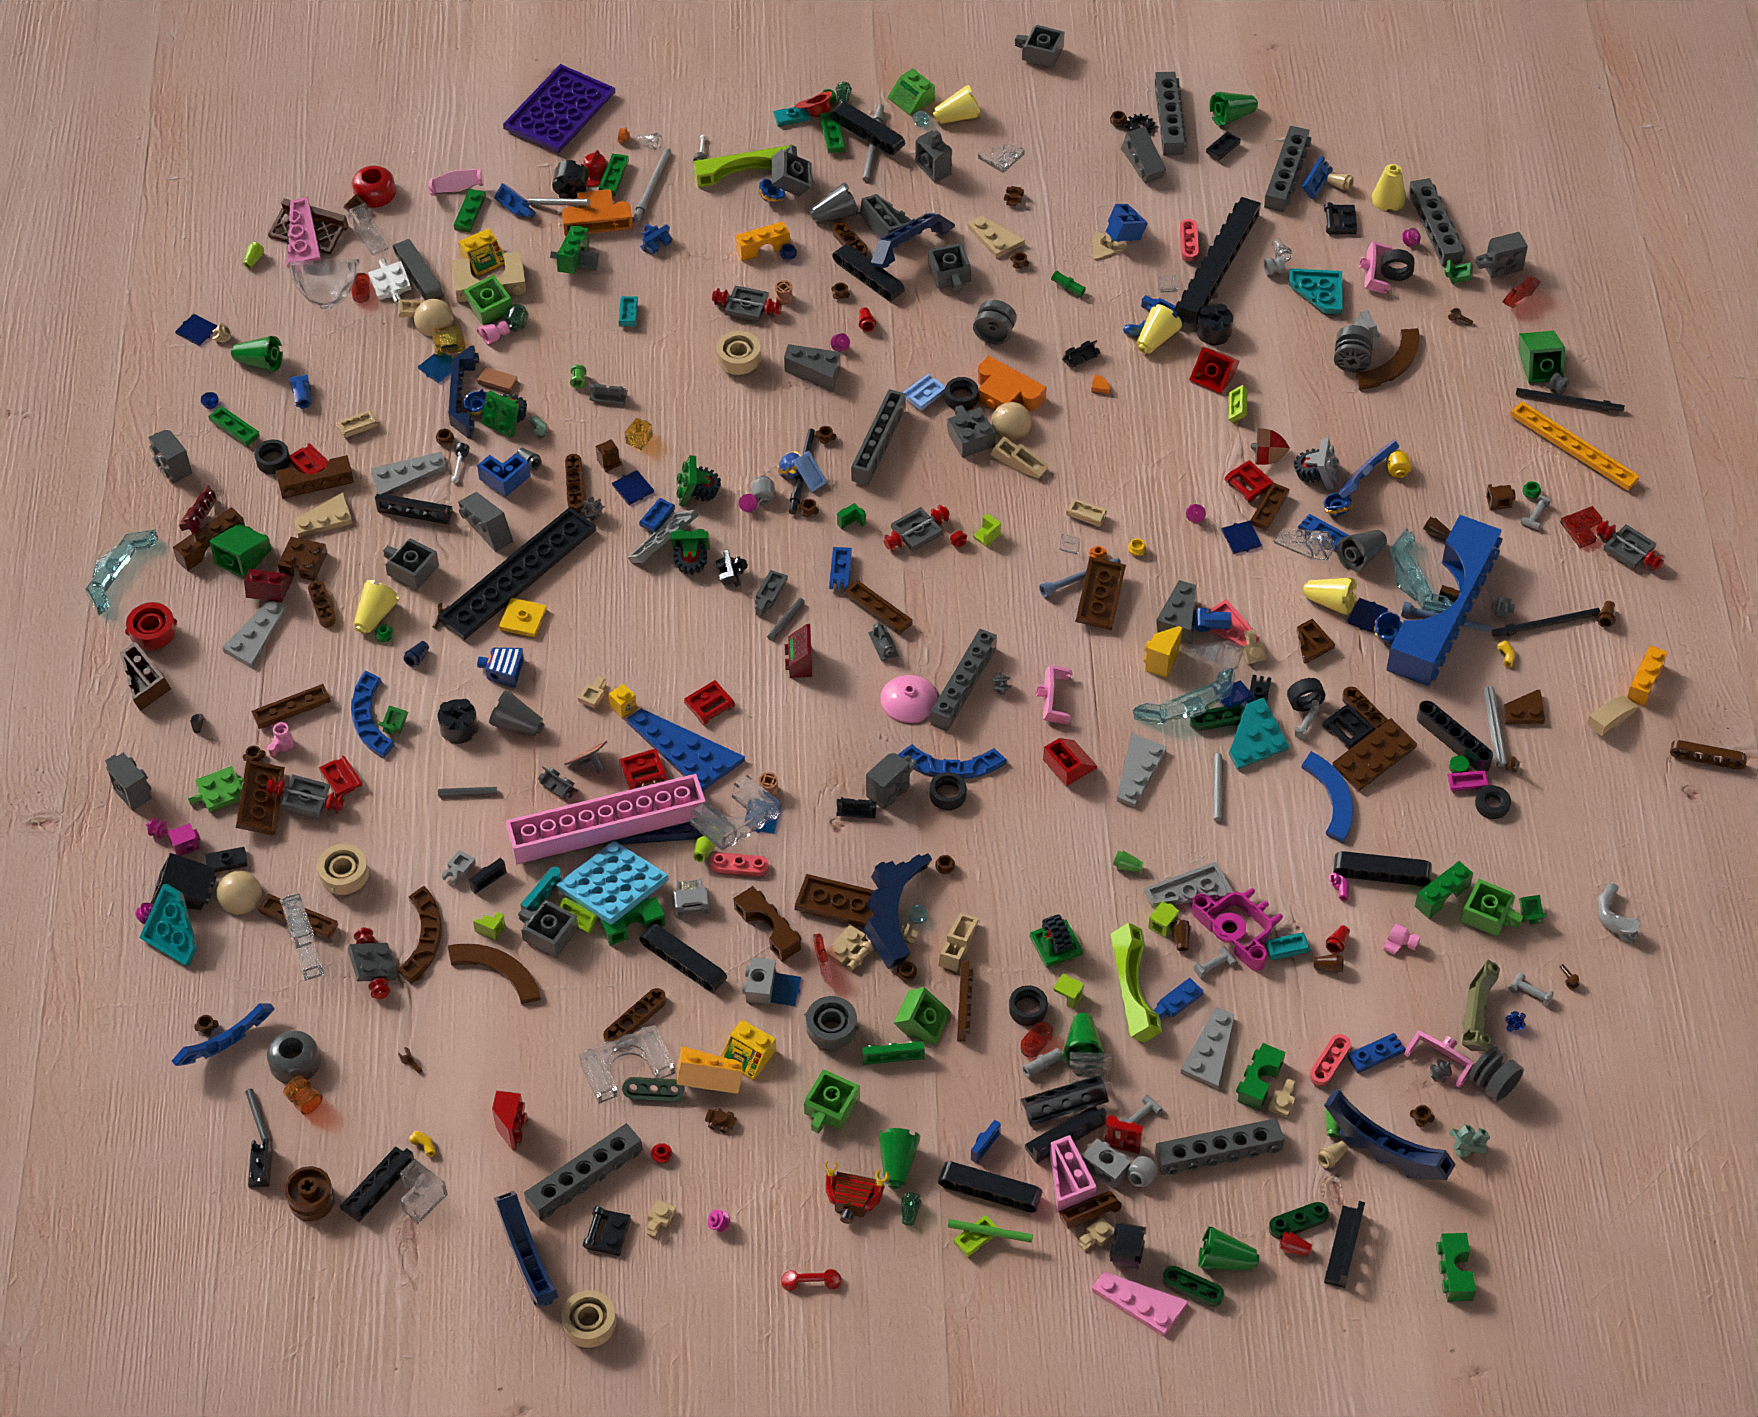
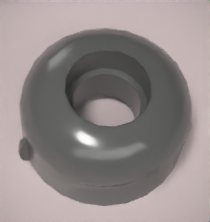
[804,996,859,1050]
[267,1030,321,1085]

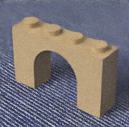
[451,251,527,303]

